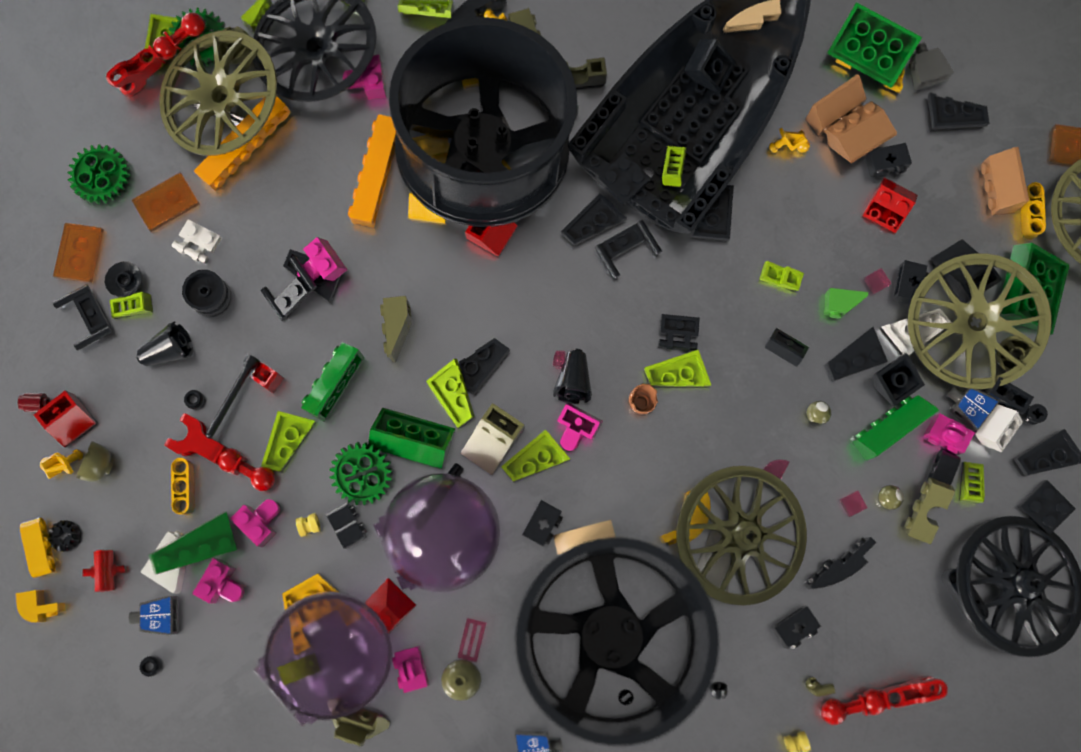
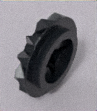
[47,520,80,552]

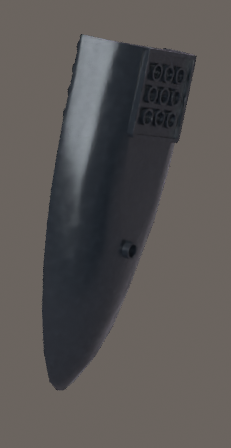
[567,0,811,234]

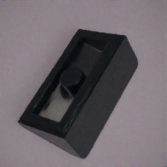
[765,328,809,366]

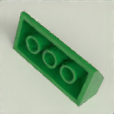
[301,342,365,422]
[852,395,939,461]
[368,407,455,469]

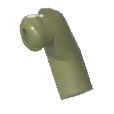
[806,677,835,697]

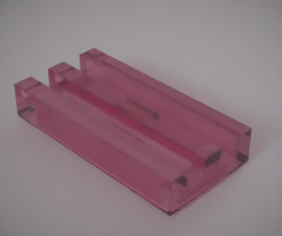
[457,618,486,663]

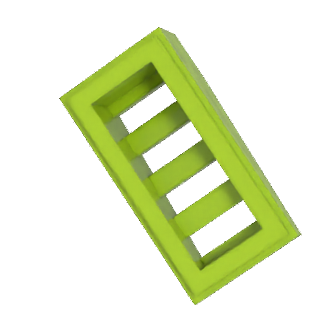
[241,0,272,33]
[662,146,686,187]
[110,292,153,319]
[960,462,985,503]

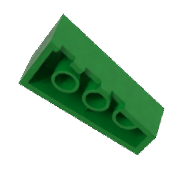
[149,512,237,575]

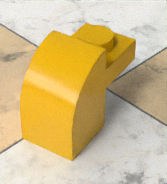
[16,590,66,623]

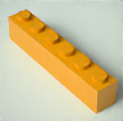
[194,96,291,191]
[348,114,396,228]

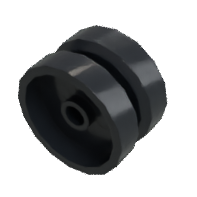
[182,270,231,316]

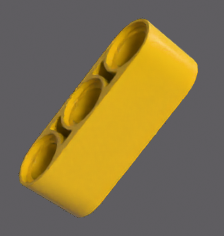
[1020,182,1046,240]
[171,458,195,516]
[20,517,56,578]

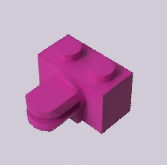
[343,54,386,100]
[297,237,348,281]
[557,403,603,451]
[923,413,975,455]
[230,499,280,547]
[192,558,245,604]
[392,646,429,693]

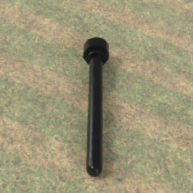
[206,354,260,439]

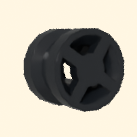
[1022,404,1048,425]

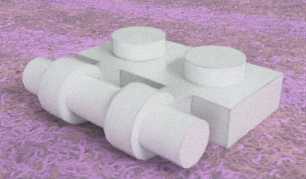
[172,220,222,263]

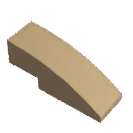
[723,0,781,33]
[553,520,616,555]

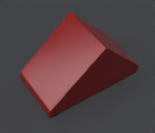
[249,362,284,393]

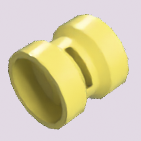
[296,513,321,537]
[784,731,811,752]

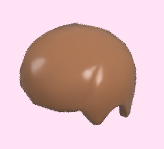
[629,383,658,415]

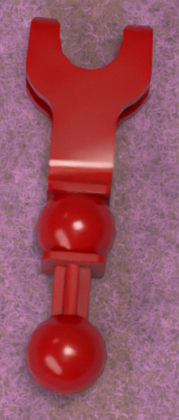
[106,12,205,97]
[164,413,276,491]
[821,676,948,725]

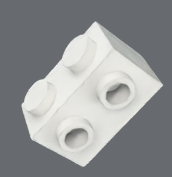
[975,404,1023,452]

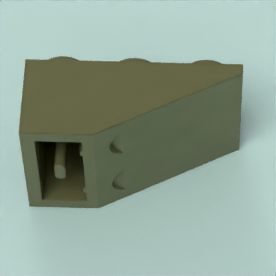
[380,296,412,362]
[460,403,525,475]

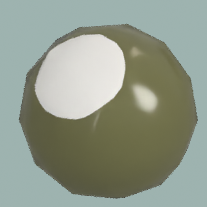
[807,401,831,424]
[878,485,904,510]

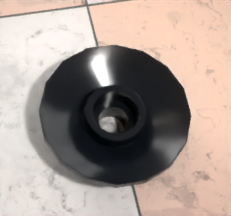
[104,262,142,298]

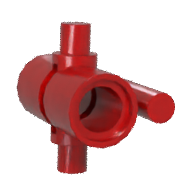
[82,550,125,592]

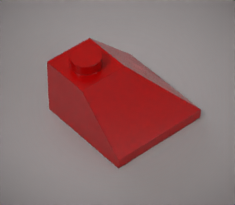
[361,578,416,635]

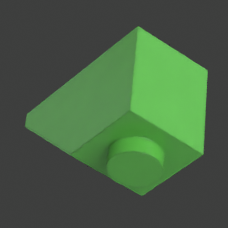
[824,288,868,318]

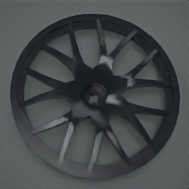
[253,0,377,102]
[956,516,1081,657]

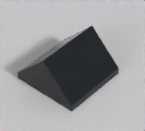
[874,353,925,406]

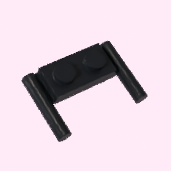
[595,220,662,279]
[260,256,317,321]
[52,284,112,351]

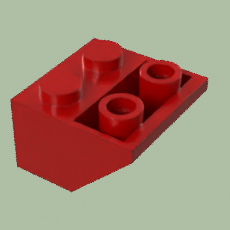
[862,177,918,233]
[465,222,518,257]
[34,390,96,448]

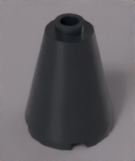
[136,322,194,366]
[553,348,592,404]

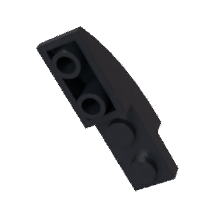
[445,0,506,24]
[805,537,877,589]

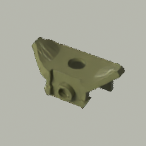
[327,700,390,747]

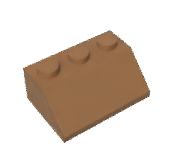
[805,74,866,136]
[826,101,897,163]
[981,147,1029,216]

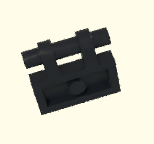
[659,314,700,351]

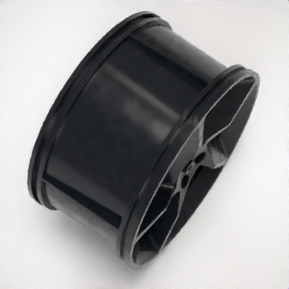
[389,17,577,227]
[516,538,719,746]

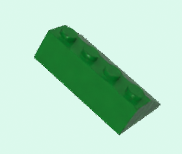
[827,2,922,88]
[999,243,1070,335]

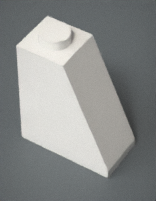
[141,530,186,593]

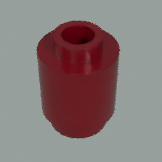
[18,393,50,412]

